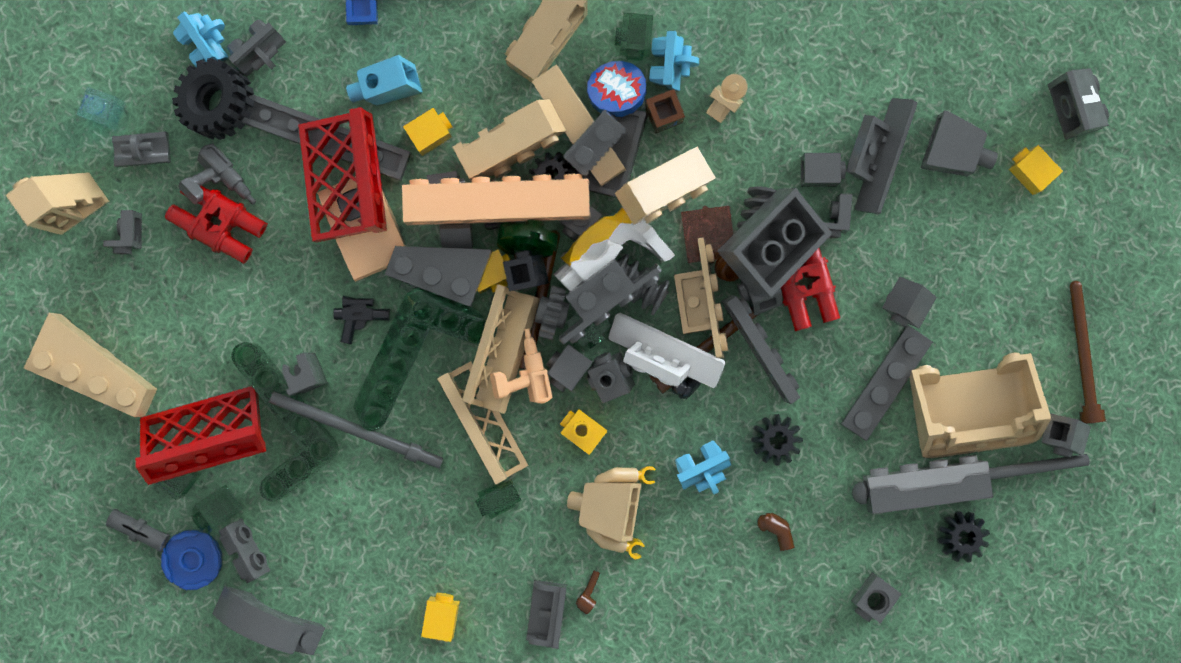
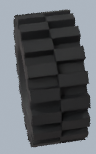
[172,58,254,140]

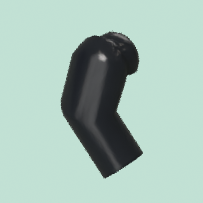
[672,377,701,399]

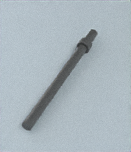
[269,391,443,469]

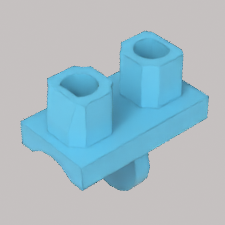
[173,12,228,67]
[649,31,699,91]
[675,441,731,495]

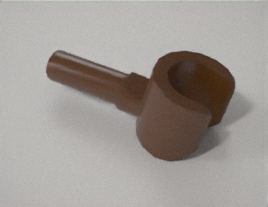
[576,570,600,614]

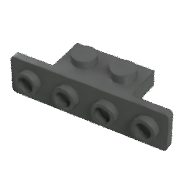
[846,98,918,214]
[559,259,662,344]

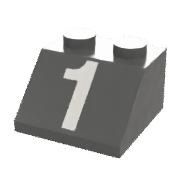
[1048,68,1109,140]

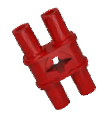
[165,186,268,264]
[780,248,840,331]

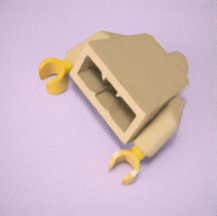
[567,466,656,559]

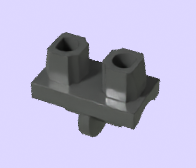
[227,19,286,77]
[112,132,171,167]

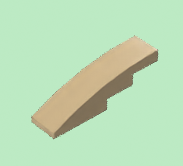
[532,64,626,186]

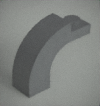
[212,586,325,655]

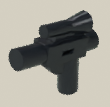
[333,295,390,345]

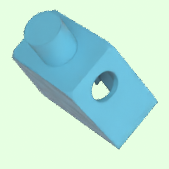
[346,55,423,106]

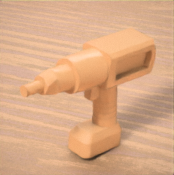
[490,328,553,404]

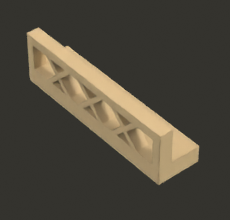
[462,285,540,414]
[437,361,529,485]

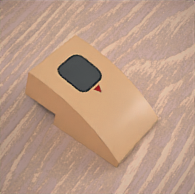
[317,176,406,282]

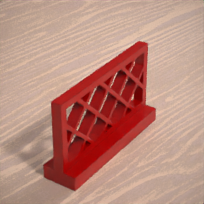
[298,107,387,243]
[136,385,266,485]

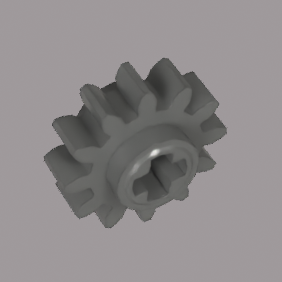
[535,286,570,340]

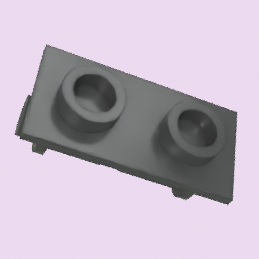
[218,518,271,584]

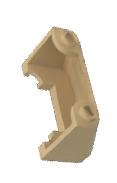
[910,353,1051,458]

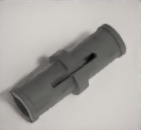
[106,509,170,552]

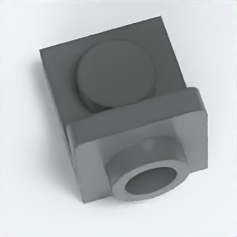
[824,194,853,238]
[103,210,142,255]

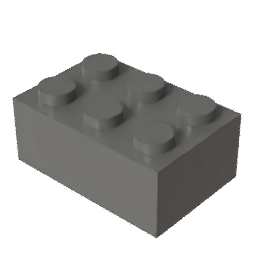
[717,188,833,297]

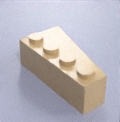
[24,313,157,417]

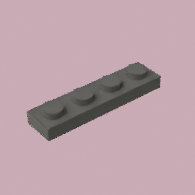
[721,295,801,404]
[840,325,933,441]

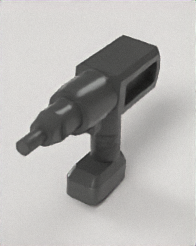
[179,143,256,205]

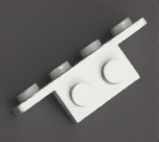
[608,313,725,388]

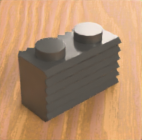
[563,110,626,175]

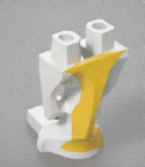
[553,207,675,292]

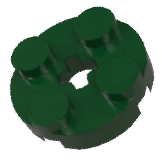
[497,220,558,258]

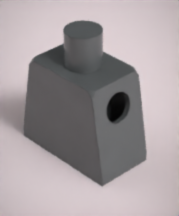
[920,110,998,176]

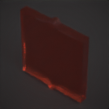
[681,205,733,263]

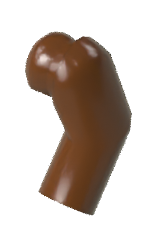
[757,513,795,551]

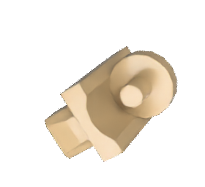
[706,74,748,123]

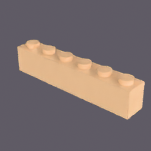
[402,174,590,225]

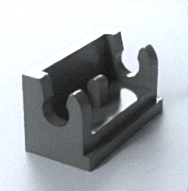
[282,352,328,396]
[526,580,567,649]

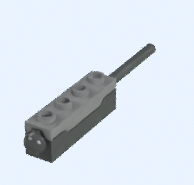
[852,454,1090,514]

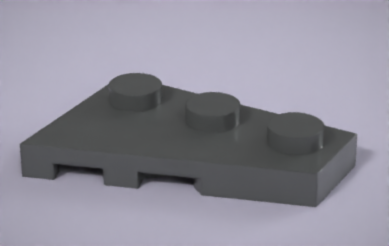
[579,110,648,199]
[385,246,492,307]

